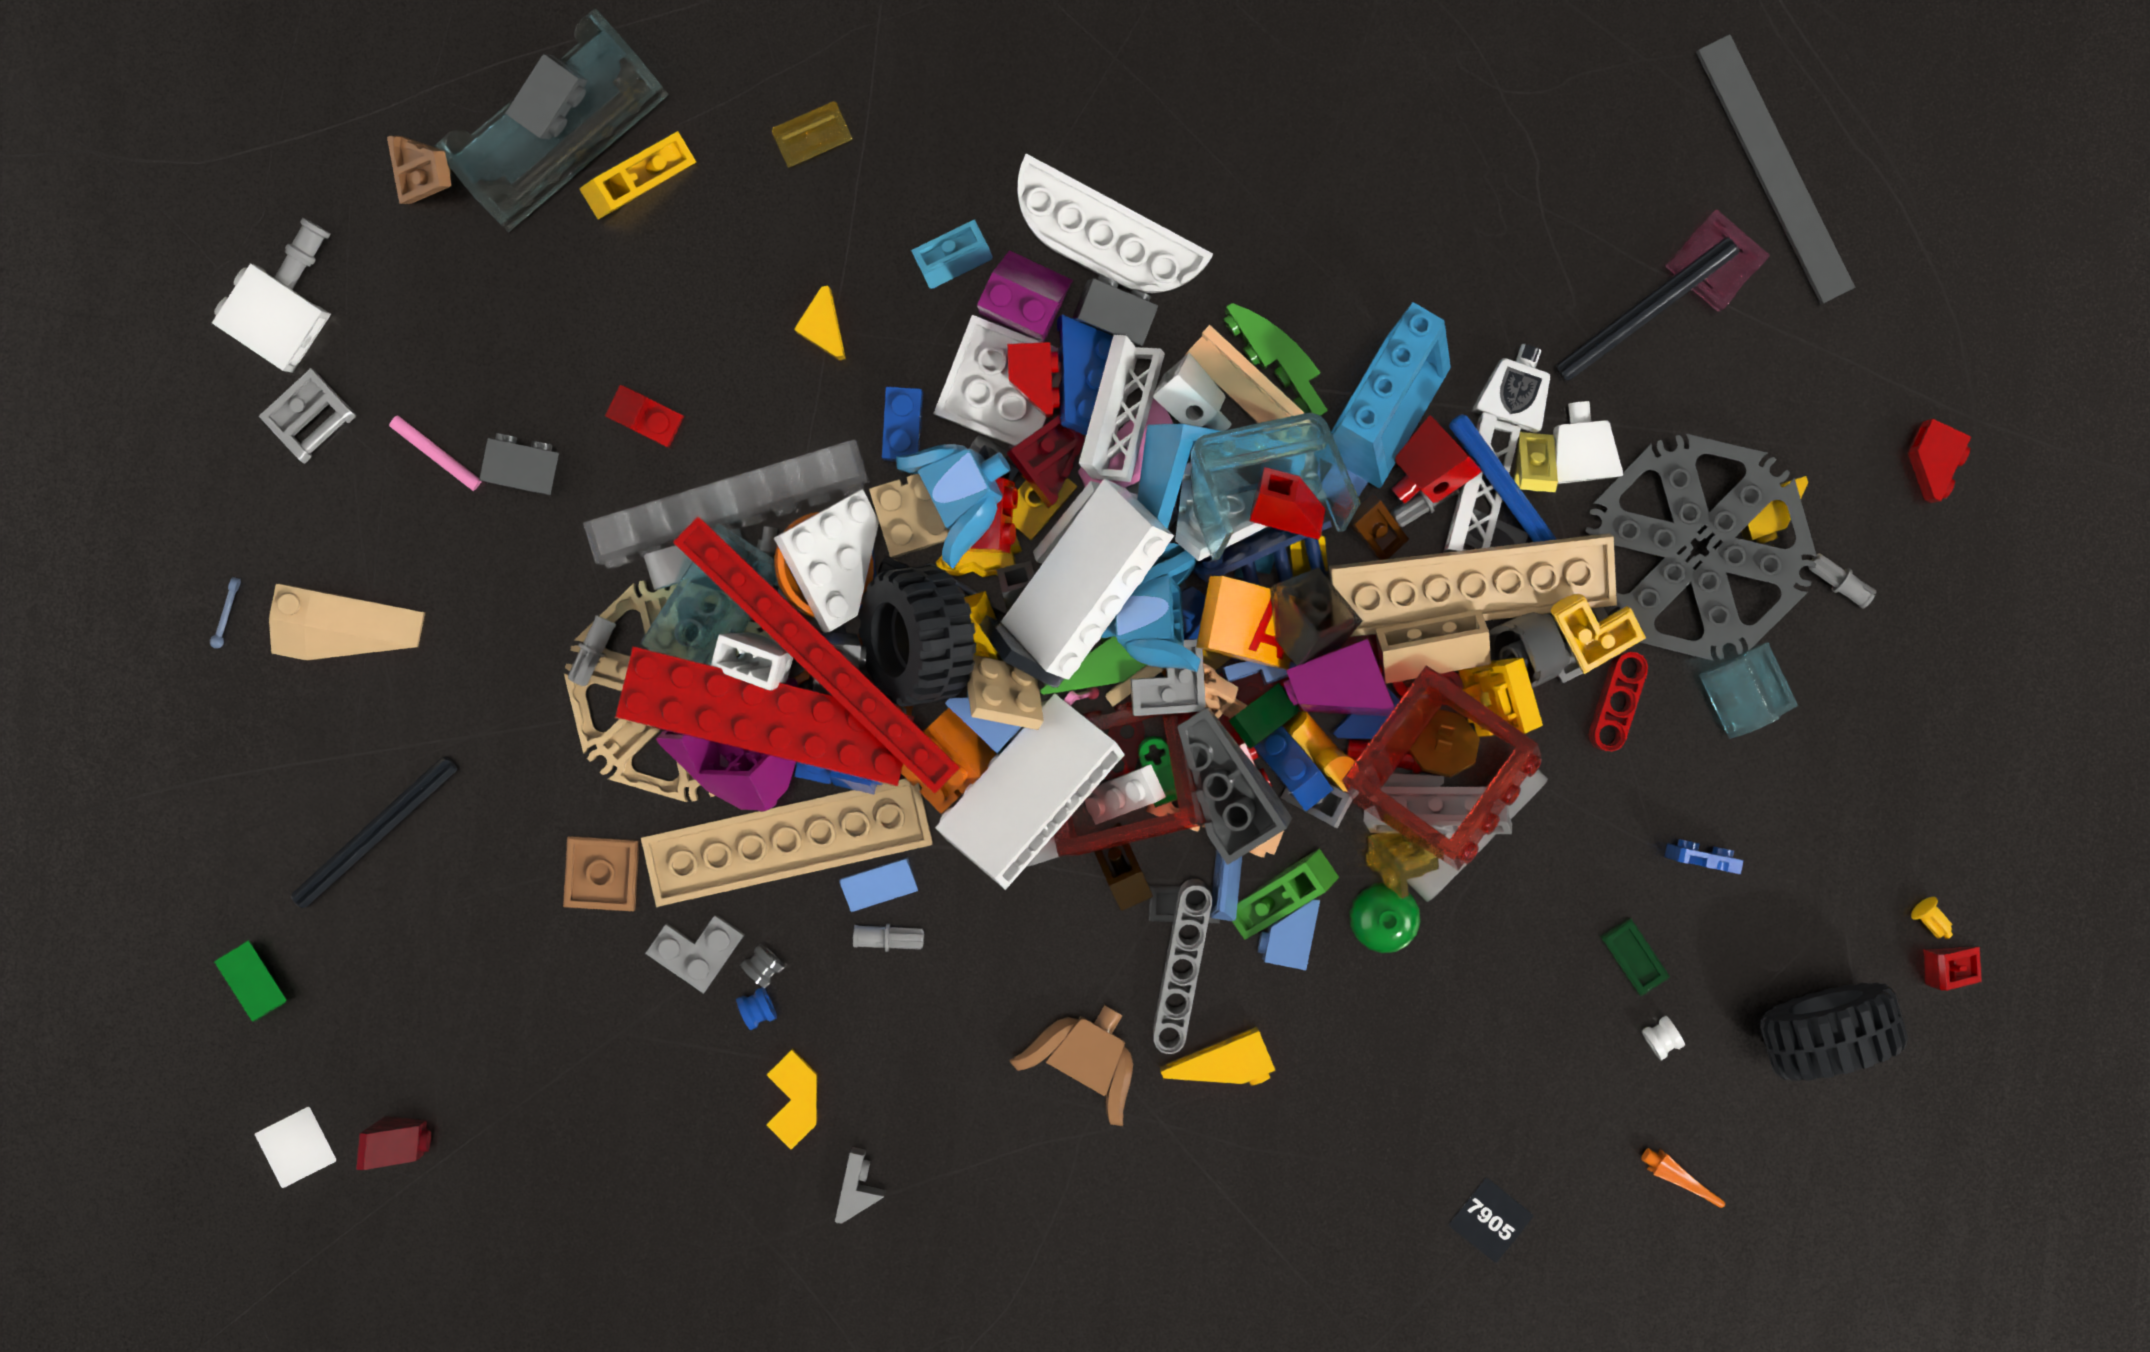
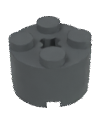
[1489,612,1570,688]

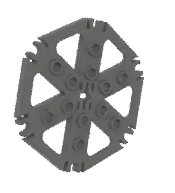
[1585,434,1817,661]

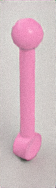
[1064,687,1100,706]

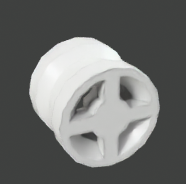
[1642,1016,1685,1061]

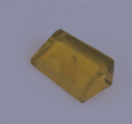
[772,101,853,168]

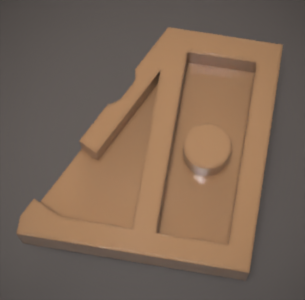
[387,136,452,204]

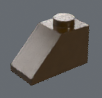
[1088,823,1153,911]

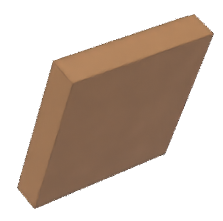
[563,836,640,911]

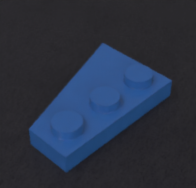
[1057,315,1113,436]

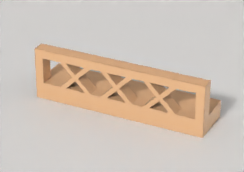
[1185,325,1314,445]

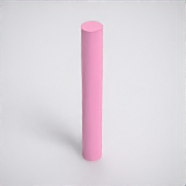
[389,415,482,491]

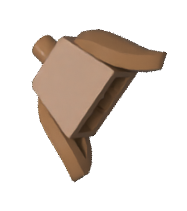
[1009,1005,1133,1126]

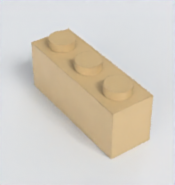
[1376,609,1491,684]

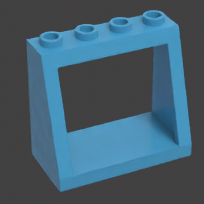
[1319,302,1451,489]
[1137,424,1306,578]

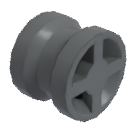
[740,944,785,988]

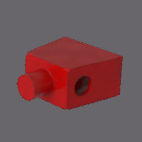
[1391,415,1482,504]

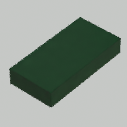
[1228,683,1300,749]
[1600,918,1670,996]

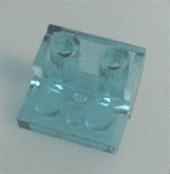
[1699,642,1798,739]

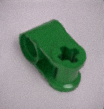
[1138,736,1189,808]

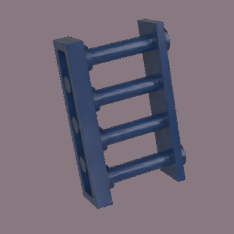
[1192,516,1332,616]

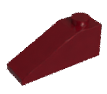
[356,1116,431,1170]

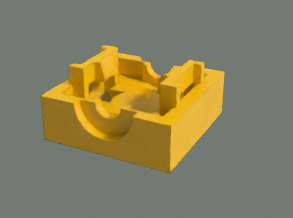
[1458,658,1543,737]

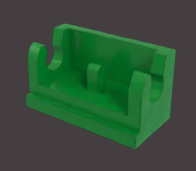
[214,940,287,1022]

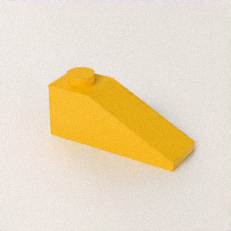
[580,131,696,220]
[1160,1027,1275,1086]

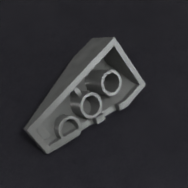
[1177,707,1293,865]

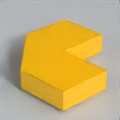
[766,1049,817,1149]

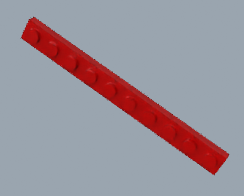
[673,516,960,794]

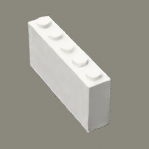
[1001,479,1174,680]
[935,693,1125,890]

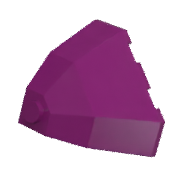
[656,678,798,812]

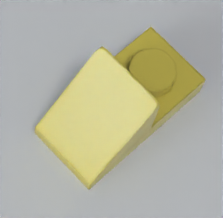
[1514,432,1558,492]

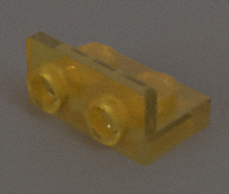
[1366,833,1439,898]

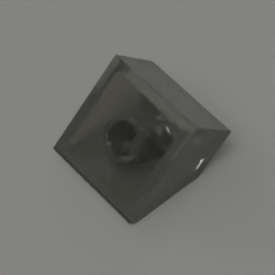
[1270,568,1363,666]

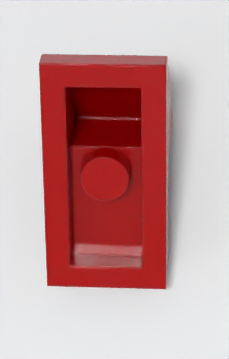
[605,385,684,448]

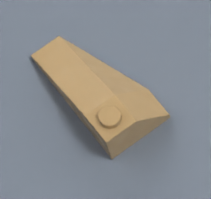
[269,583,425,660]

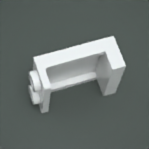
[212,263,331,373]

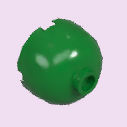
[1349,882,1421,953]

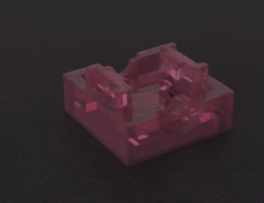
[1666,209,1770,312]

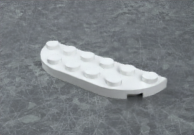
[1018,154,1213,293]

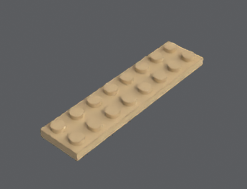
[1329,533,1617,638]
[641,778,933,907]

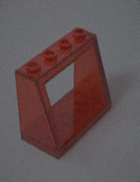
[1342,665,1542,871]
[1054,702,1205,857]

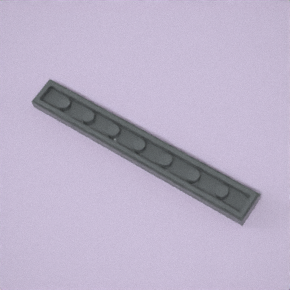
[1696,34,1856,304]

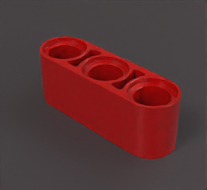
[1589,652,1648,752]

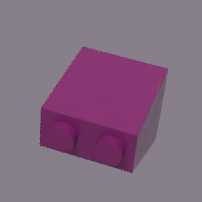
[977,250,1073,343]
[1283,639,1397,717]

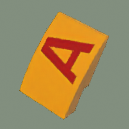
[1196,576,1302,670]

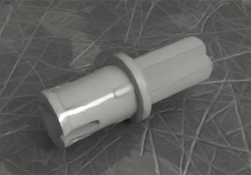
[1391,488,1460,527]
[1808,553,1876,609]
[568,615,616,686]
[853,923,924,952]

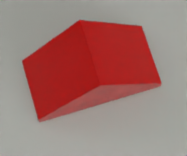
[1924,947,1982,991]

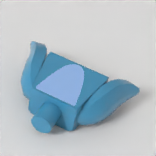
[896,444,1010,569]
[1102,550,1201,672]

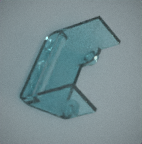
[1191,413,1361,561]

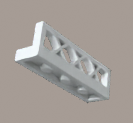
[1079,335,1165,482]
[1443,412,1521,553]

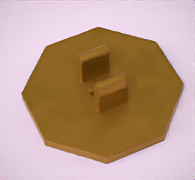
[1406,708,1480,778]

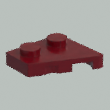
[1007,414,1085,508]

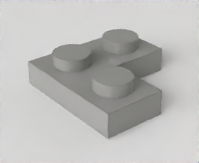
[1130,638,1206,716]
[645,914,745,994]

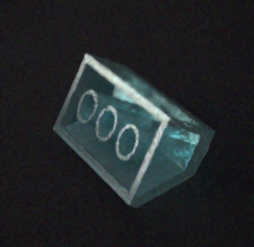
[640,523,777,666]

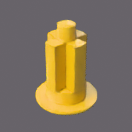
[1911,897,1953,939]

